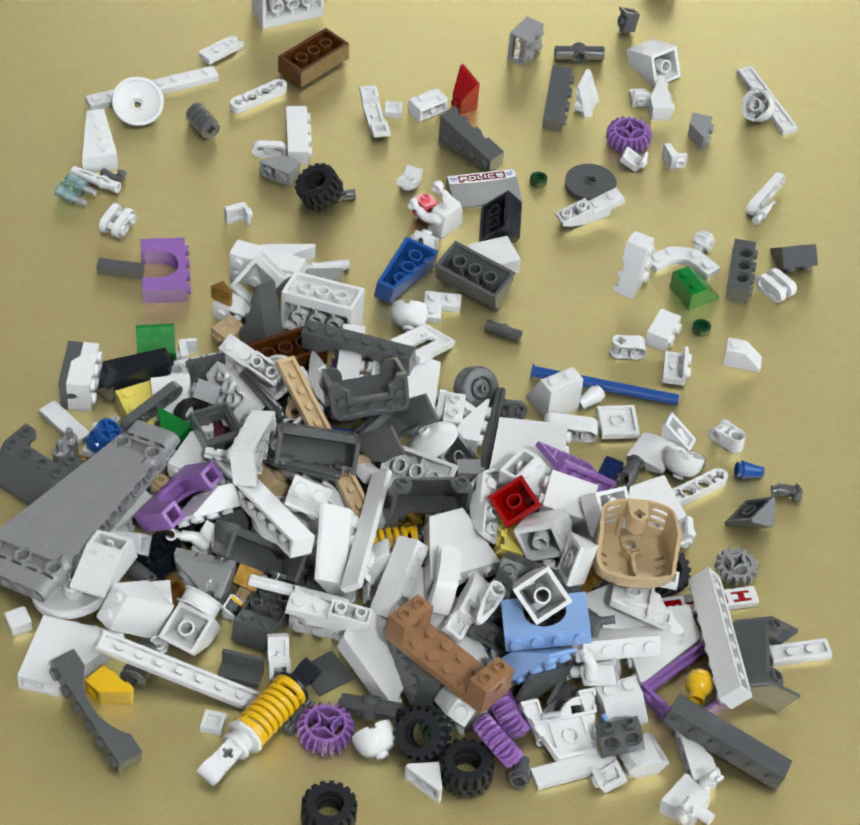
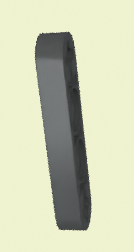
[120,381,183,432]

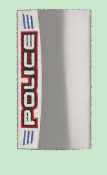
[446,169,522,209]

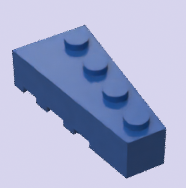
[374,237,439,304]

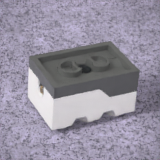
[58,341,103,412]

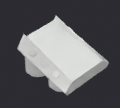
[574,69,600,117]
[617,733,669,778]

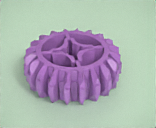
[606,116,652,153]
[489,689,530,739]
[296,701,355,757]
[473,713,523,768]

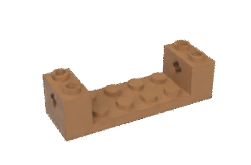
[385,594,515,714]

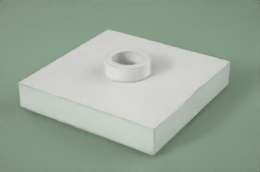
[596,405,640,439]

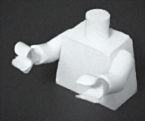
[408,180,463,240]
[166,520,215,557]
[365,538,393,588]
[570,644,622,686]
[659,768,724,825]

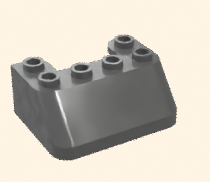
[0,423,85,506]

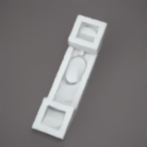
[359,85,391,138]

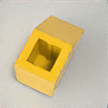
[85,665,134,705]

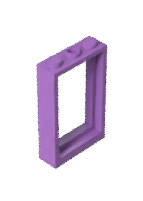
[640,640,727,733]

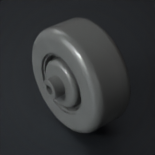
[453,366,499,408]

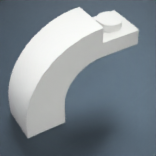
[428,544,462,616]

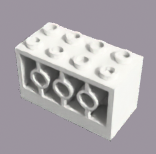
[252,0,324,29]
[281,271,365,330]

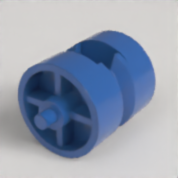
[86,418,121,453]

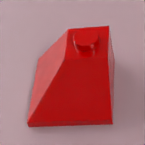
[451,64,480,115]
[488,475,542,529]

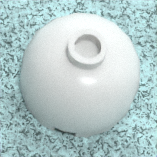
[741,89,775,123]
[392,300,429,332]
[665,445,705,480]
[352,720,396,760]

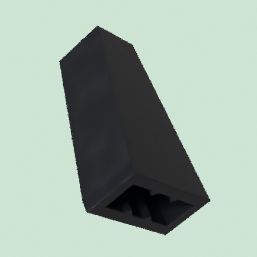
[97,348,174,402]

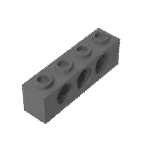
[725,238,758,304]

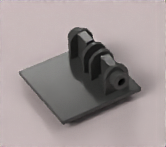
[185,352,226,387]

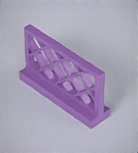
[535,441,617,492]

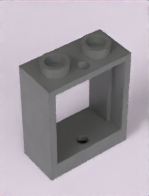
[190,401,241,452]

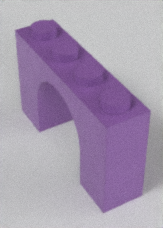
[141,237,191,304]
[134,461,224,532]

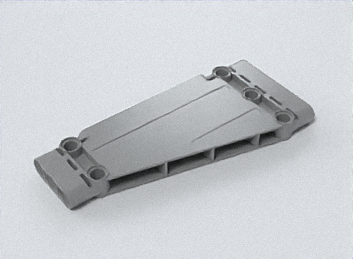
[0,420,180,602]

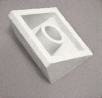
[557,532,598,587]

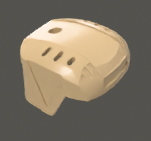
[592,498,682,588]

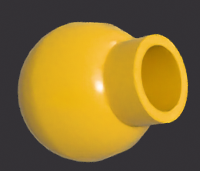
[685,669,714,705]

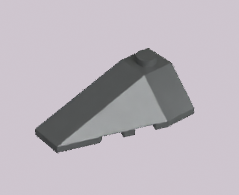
[239,280,283,344]

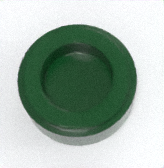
[530,172,547,188]
[692,319,711,337]

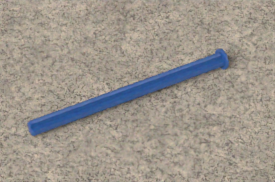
[530,363,680,405]

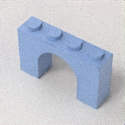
[501,592,592,652]

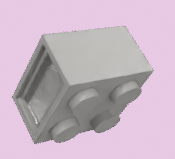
[507,16,544,66]

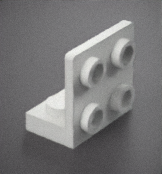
[284,473,333,520]

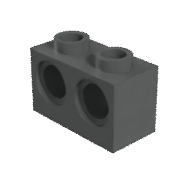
[595,716,645,758]

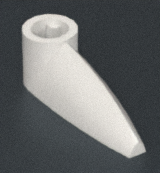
[476,580,506,625]

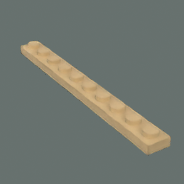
[275,356,366,519]

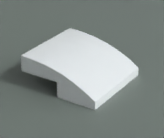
[626,432,678,474]

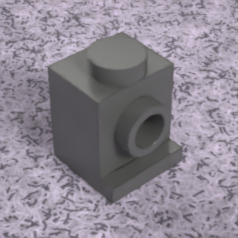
[617,7,640,34]

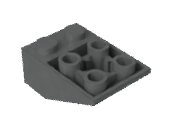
[231,588,290,652]

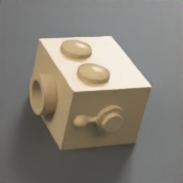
[211,315,244,346]

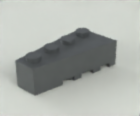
[542,65,575,132]
[438,106,504,172]
[383,617,442,708]

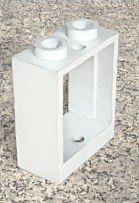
[229,252,289,307]

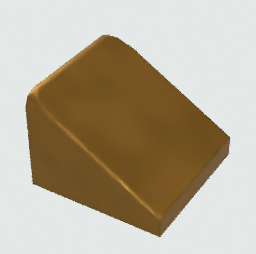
[211,281,232,307]

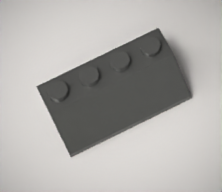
[435,241,516,310]

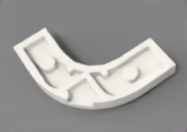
[651,246,720,280]

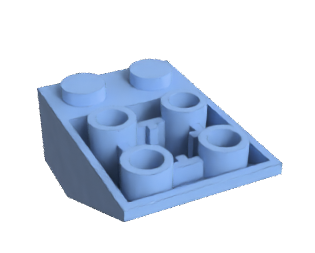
[501,647,577,685]

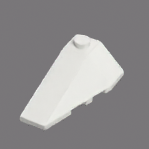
[379,445,458,482]

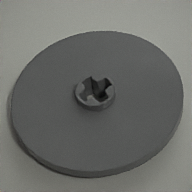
[565,164,617,201]

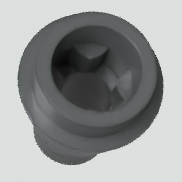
[509,755,530,788]

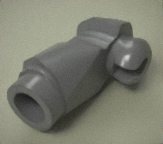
[771,483,803,502]

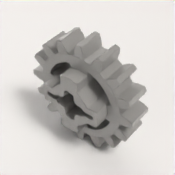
[714,546,759,587]

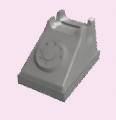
[174,547,237,611]

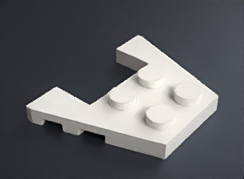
[610,572,680,632]
[518,687,597,762]

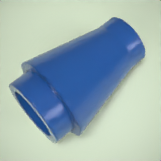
[734,460,764,479]

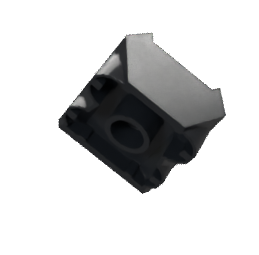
[136,532,182,580]

